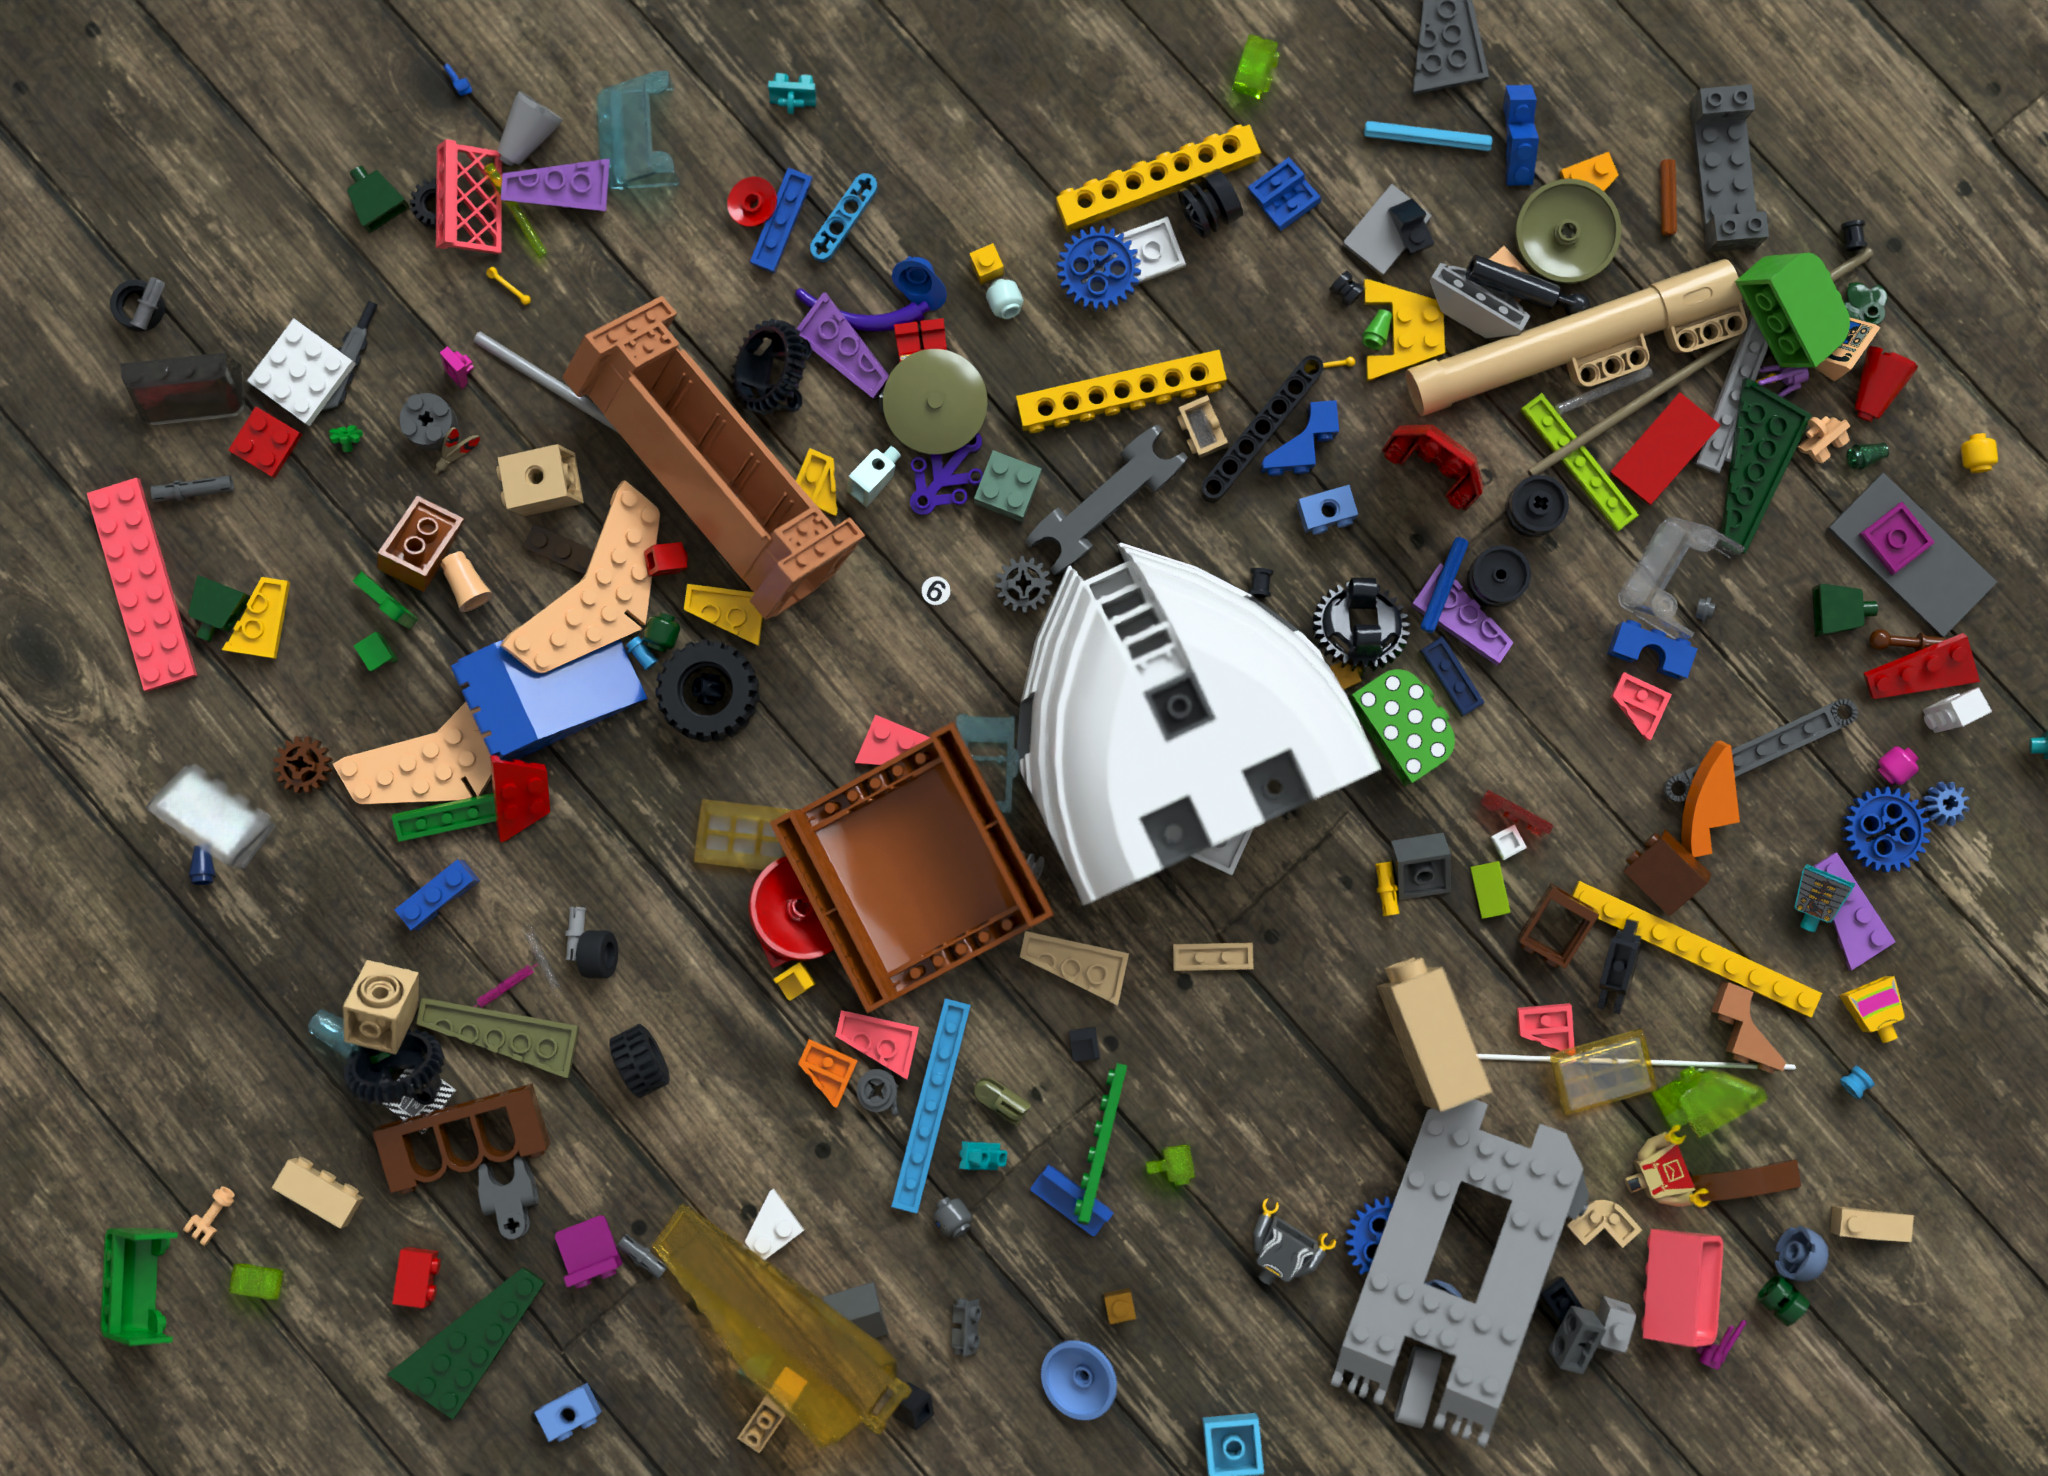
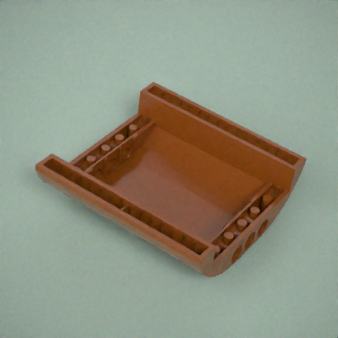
[770,722,1054,1013]

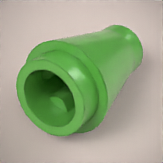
[1362,309,1392,350]

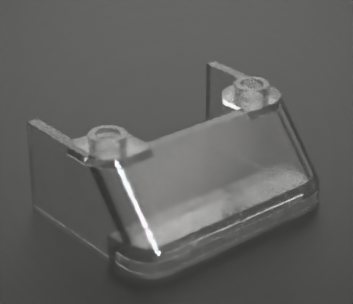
[1618,517,1745,640]

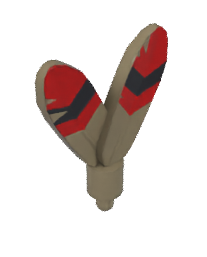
[435,427,480,474]

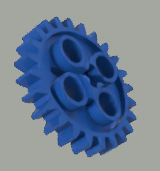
[1057,226,1141,312]
[1841,787,1931,873]
[1345,1196,1396,1276]

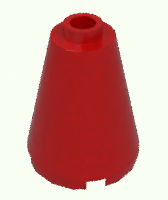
[1854,346,1918,422]

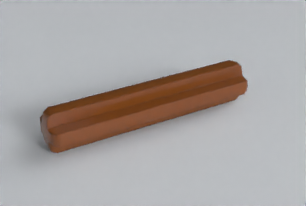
[1660,159,1677,236]

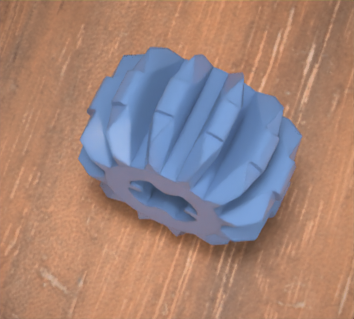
[1922,782,1970,826]

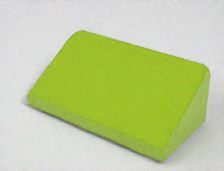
[1470,861,1510,919]

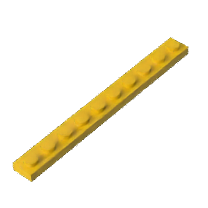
[1572,881,1822,1018]

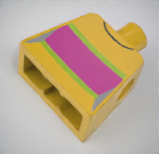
[1839,976,1904,1043]

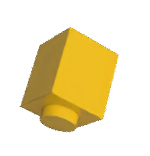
[969,243,1004,285]

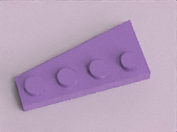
[797,292,889,398]
[1411,563,1513,665]

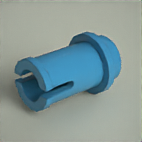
[626,636,658,671]

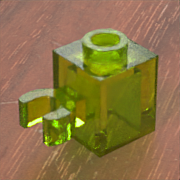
[1146,1144,1195,1185]

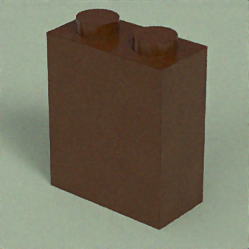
[1623,830,1712,916]

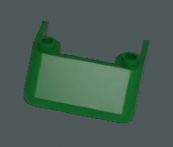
[100,1228,178,1346]

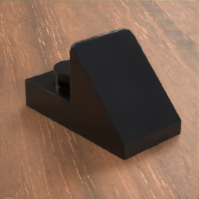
[1388,198,1434,256]
[1539,1276,1584,1324]

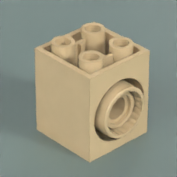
[496,444,584,516]
[343,960,419,1054]

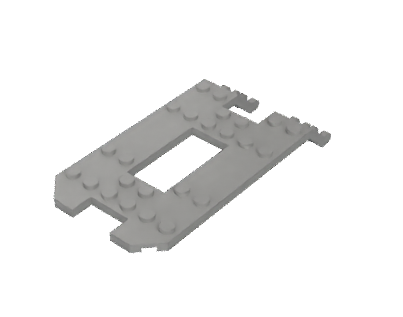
[1331,1099,1583,1448]

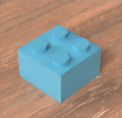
[1202,1413,1264,1476]

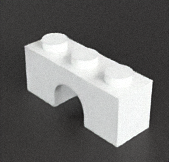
[1923,688,1992,733]

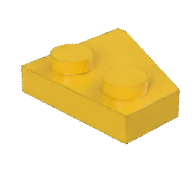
[796,448,837,517]

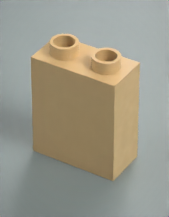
[1377,957,1492,1112]

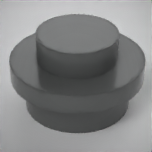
[1695,597,1716,623]

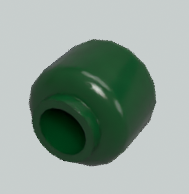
[643,612,680,653]

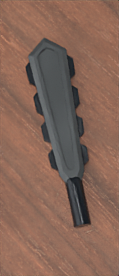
[322,301,378,411]

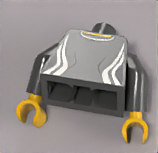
[1253,1198,1336,1285]

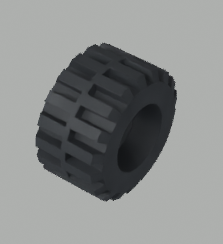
[610,1024,669,1098]

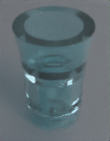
[308,1009,359,1060]

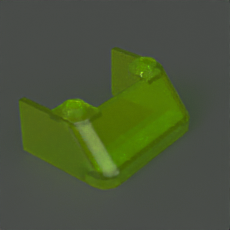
[1651,1066,1768,1138]

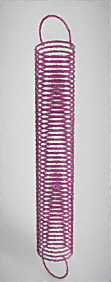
[474,964,538,1008]

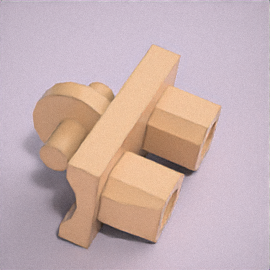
[1797,416,1850,463]

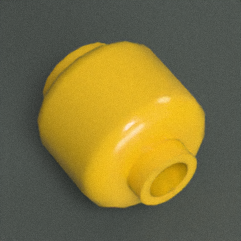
[1961,433,1998,473]

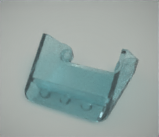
[597,71,679,189]

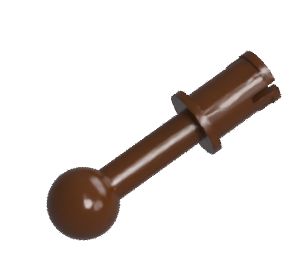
[1869,629,1947,652]

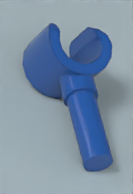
[444,64,472,96]

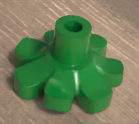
[329,425,363,452]

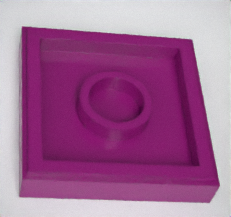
[1859,502,1935,576]

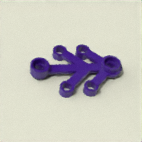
[910,433,983,515]

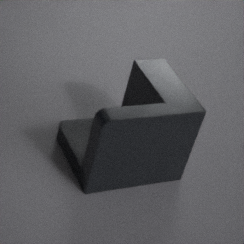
[1069,1027,1100,1062]
[889,1382,935,1430]

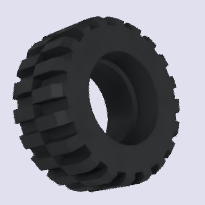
[655,639,760,742]

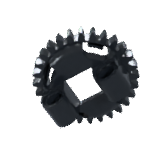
[731,319,812,416]
[1312,578,1410,673]
[343,1029,445,1106]

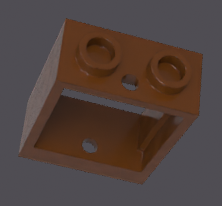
[1518,883,1599,969]

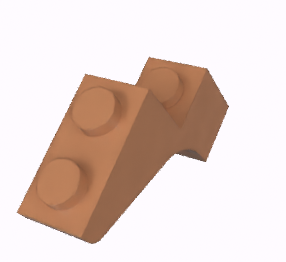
[1711,982,1785,1074]

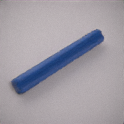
[1420,537,1469,633]

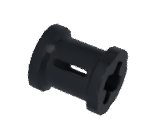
[1841,220,1868,252]
[1248,568,1274,598]

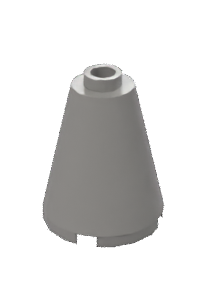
[497,91,563,167]

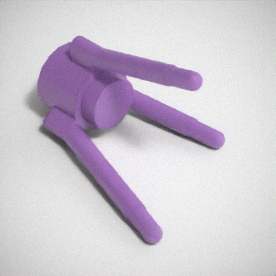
[1758,365,1809,398]

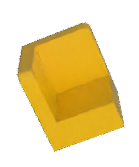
[773,962,816,1000]

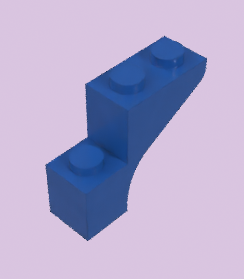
[1503,85,1539,185]
[1261,400,1339,476]

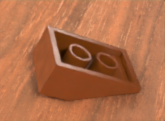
[377,496,464,592]

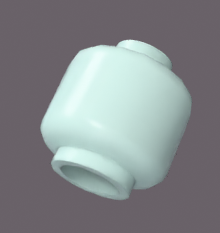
[986,279,1024,319]

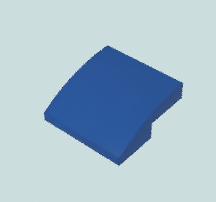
[1248,157,1321,232]

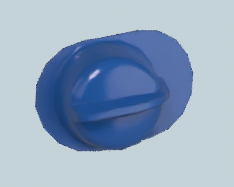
[891,256,947,311]

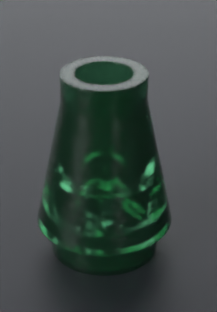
[1846,442,1889,470]

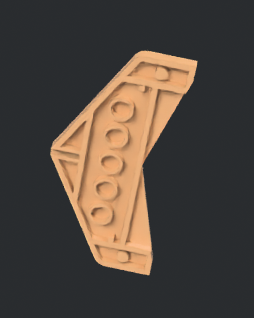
[500,480,660,673]
[333,702,492,805]

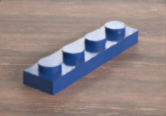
[750,168,813,274]

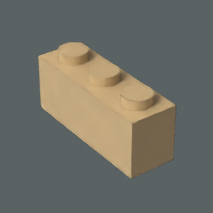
[272,1157,364,1229]

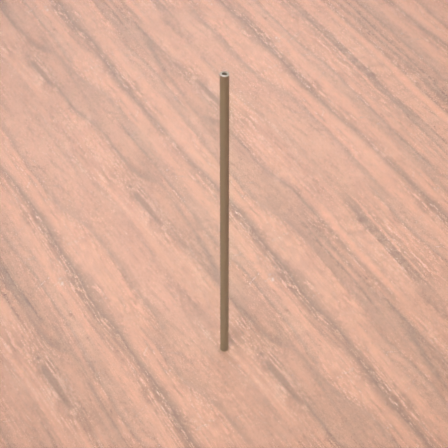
[1527,248,1874,477]

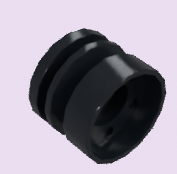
[1177,168,1243,239]

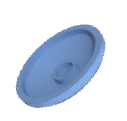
[1041,1340,1117,1420]

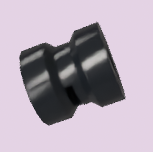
[1329,271,1366,308]

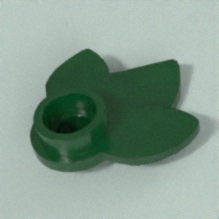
[1844,282,1887,326]

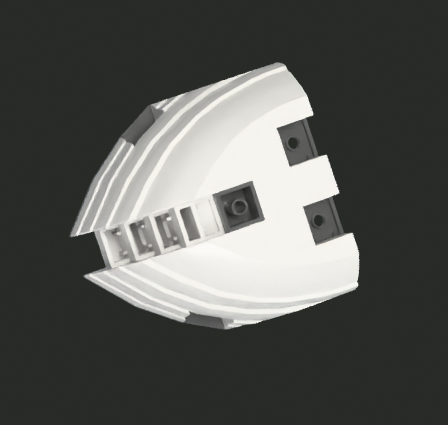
[1016,543,1381,906]

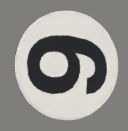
[922,577,950,605]

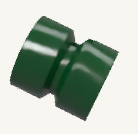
[1757,1274,1810,1326]

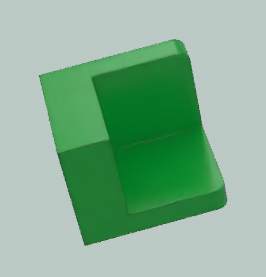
[354,631,398,672]

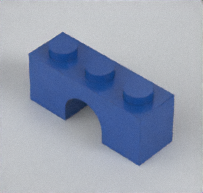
[1607,620,1698,681]
[395,859,480,931]

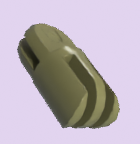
[974,1077,1031,1126]

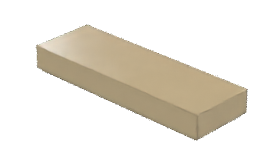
[1173,943,1253,971]

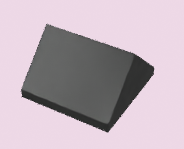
[823,1282,889,1349]

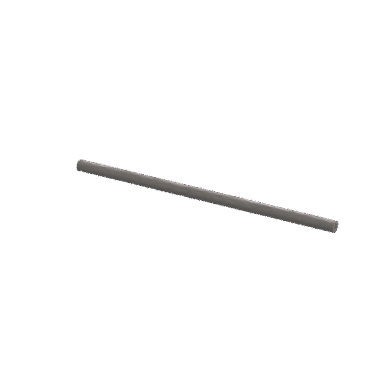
[473,332,739,498]

